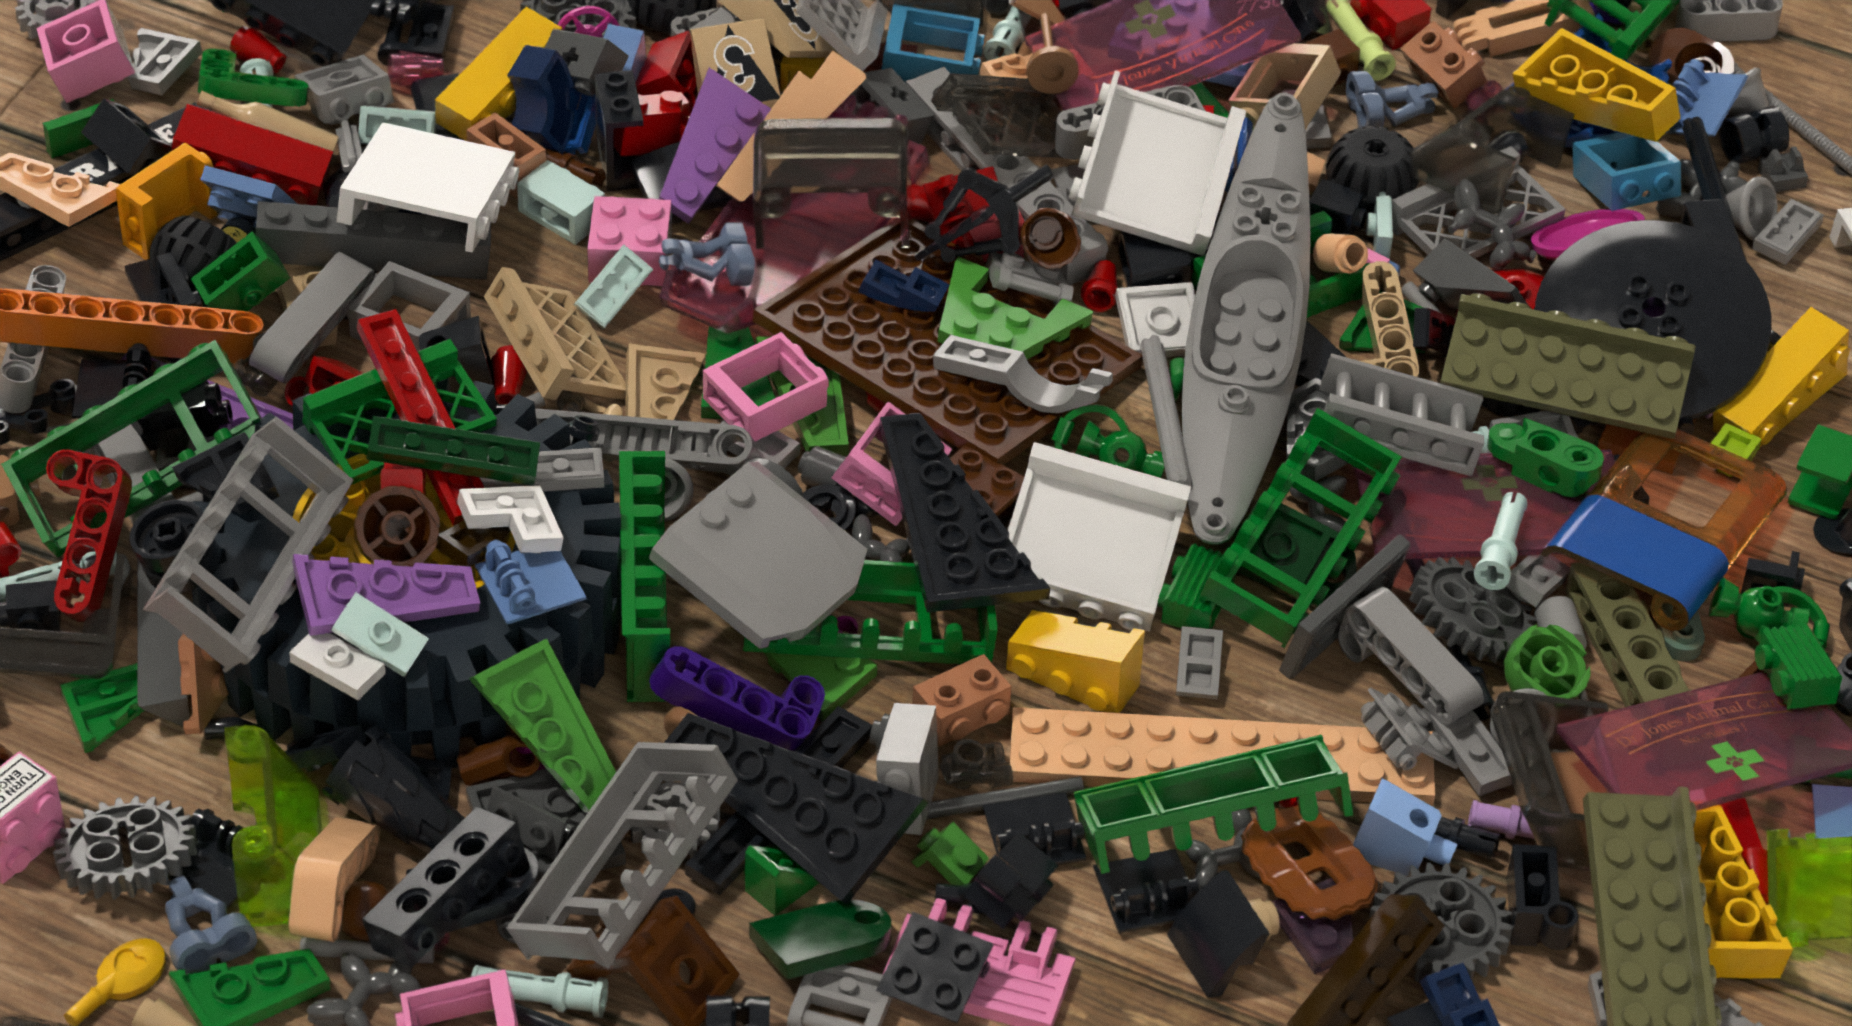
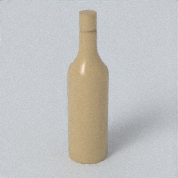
[196,91,338,151]

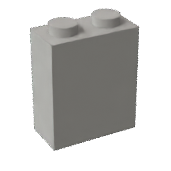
[876,703,939,835]

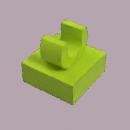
[1706,423,1762,478]

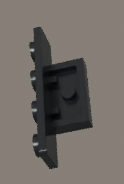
[125,252,202,364]

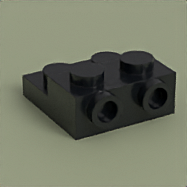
[131,380,233,451]

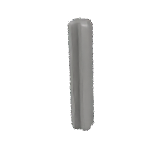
[335,120,363,172]

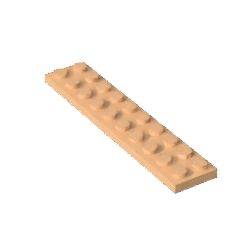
[1009,707,1435,807]

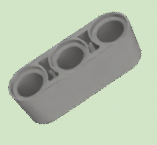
[1675,0,1783,42]

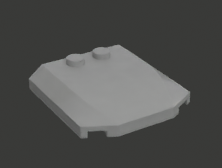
[649,462,867,649]

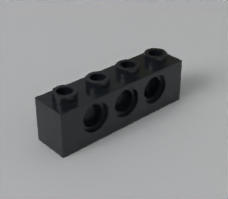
[362,807,526,967]

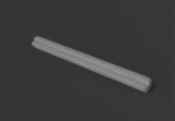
[1140,335,1192,486]

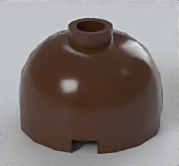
[353,486,440,567]

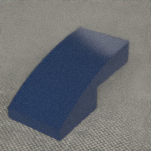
[858,259,950,312]
[1420,962,1500,1026]

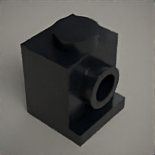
[0,580,62,639]

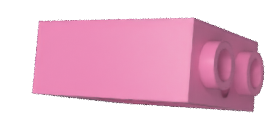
[703,332,829,442]
[831,402,952,526]
[395,969,519,1026]

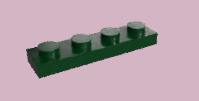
[367,416,540,486]

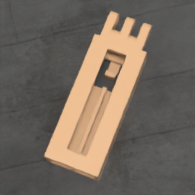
[1453,0,1594,57]

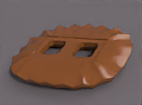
[1241,806,1378,921]

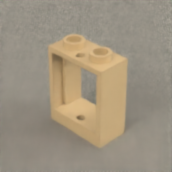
[1228,42,1341,130]

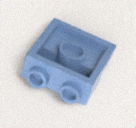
[200,165,298,228]

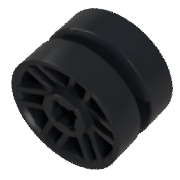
[129,500,221,593]

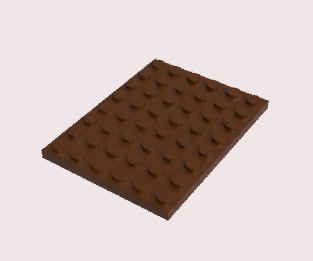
[753,214,1143,465]

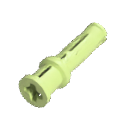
[1326,0,1396,81]

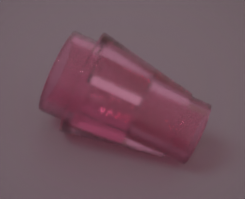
[388,50,444,87]

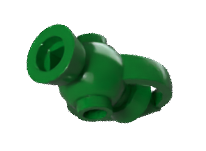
[1052,404,1165,478]
[1709,578,1830,649]

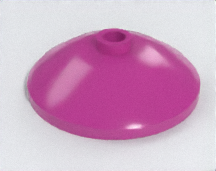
[1531,209,1645,261]

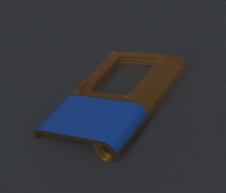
[1540,429,1787,631]

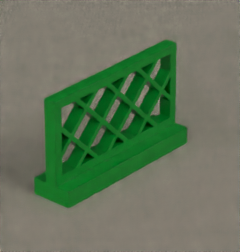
[302,339,497,485]

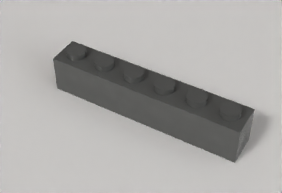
[255,201,491,280]

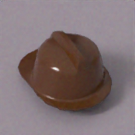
[1649,28,1735,84]

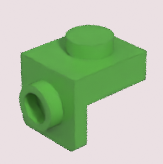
[911,822,989,885]

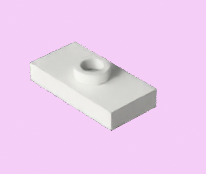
[289,633,385,700]

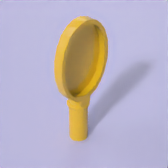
[64,938,166,1026]

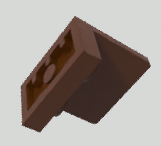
[950,445,1025,521]

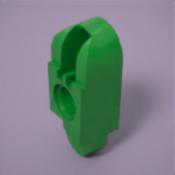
[1487,417,1604,497]

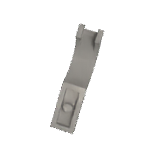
[933,335,1113,413]

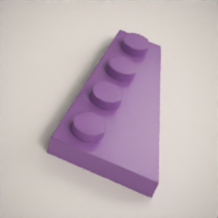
[659,67,771,224]
[292,554,480,636]

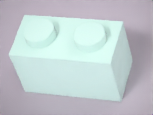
[517,160,605,245]

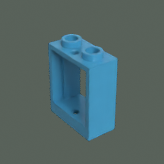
[882,4,985,92]
[1573,132,1681,211]

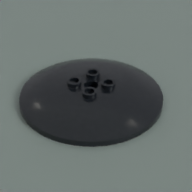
[1534,220,1772,423]

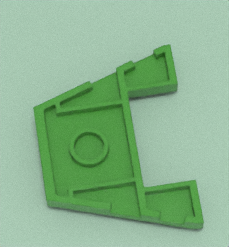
[937,257,1093,360]

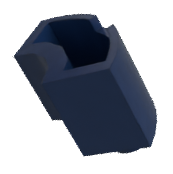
[507,45,575,154]

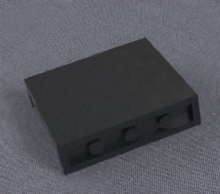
[208,0,376,66]

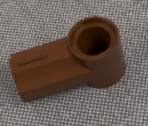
[457,729,540,786]

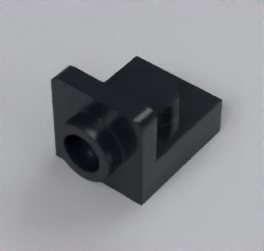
[1741,551,1805,607]

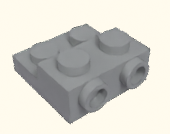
[294,55,394,124]

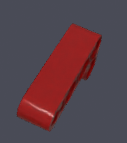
[46,450,132,622]

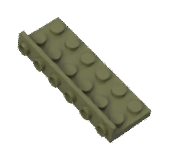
[1440,294,1696,439]
[1583,787,1721,1026]

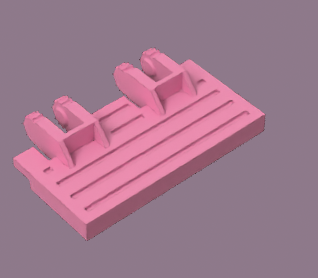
[883,898,1075,1026]

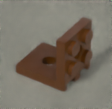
[566,895,740,1026]

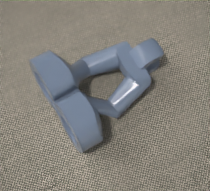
[1346,71,1438,129]
[658,222,755,286]
[165,876,257,974]

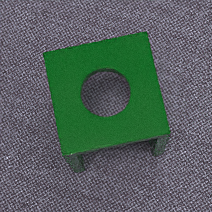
[1788,424,1852,520]

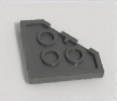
[1287,378,1365,482]

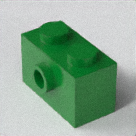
[191,232,291,311]

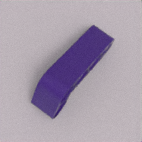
[649,646,825,751]

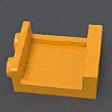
[116,143,217,260]

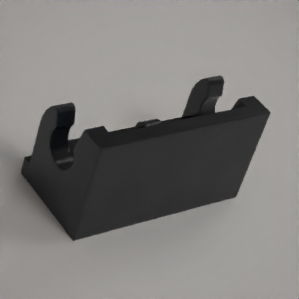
[81,98,172,175]

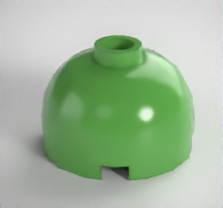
[1504,624,1591,708]

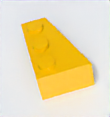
[1006,610,1145,713]

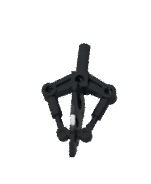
[914,164,1055,263]

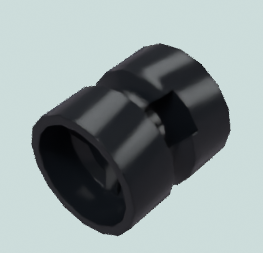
[1719,106,1790,164]
[706,995,770,1026]

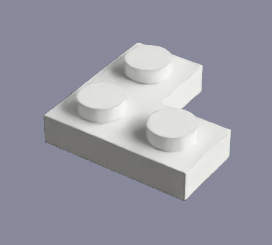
[457,485,564,553]

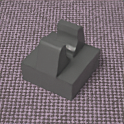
[1757,146,1808,192]

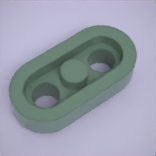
[1654,593,1705,661]

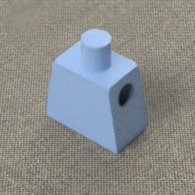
[1353,779,1457,876]

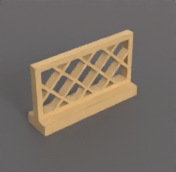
[484,267,626,400]

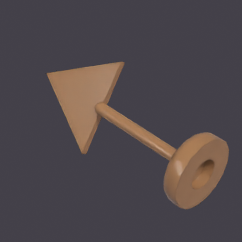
[1012,0,1079,94]

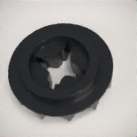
[803,484,857,530]

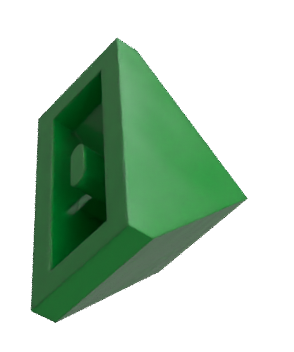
[745,845,820,916]

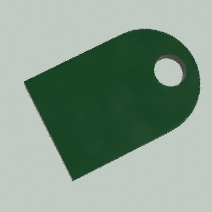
[1238,493,1357,602]
[749,900,892,980]

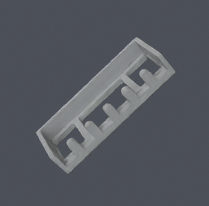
[143,416,354,673]
[506,742,738,969]

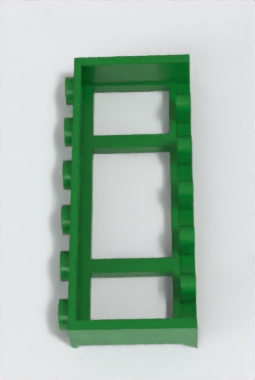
[1,340,262,558]
[1197,408,1402,648]
[619,451,670,702]
[743,560,998,665]
[1074,734,1354,874]

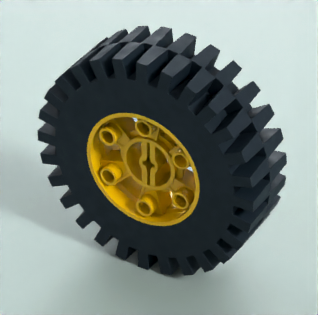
[192,378,622,769]

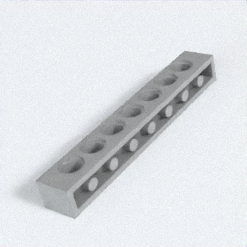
[906,67,1108,285]

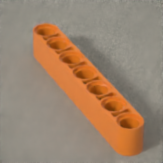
[0,288,264,364]

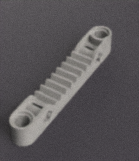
[535,408,759,473]

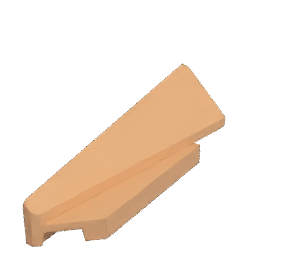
[716,50,866,202]

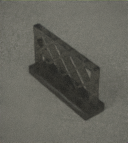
[931,73,1063,158]

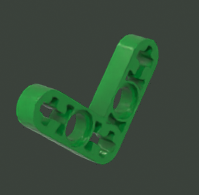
[198,49,309,107]

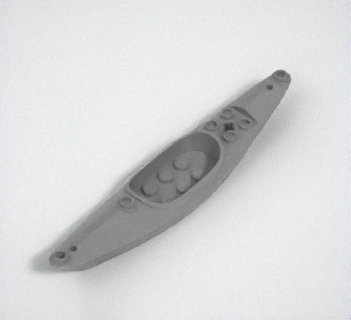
[1182,93,1310,544]

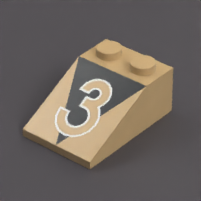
[717,0,839,58]
[690,18,781,109]

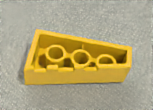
[435,6,562,141]
[1512,28,1681,142]
[1713,307,1850,447]
[1693,804,1793,979]

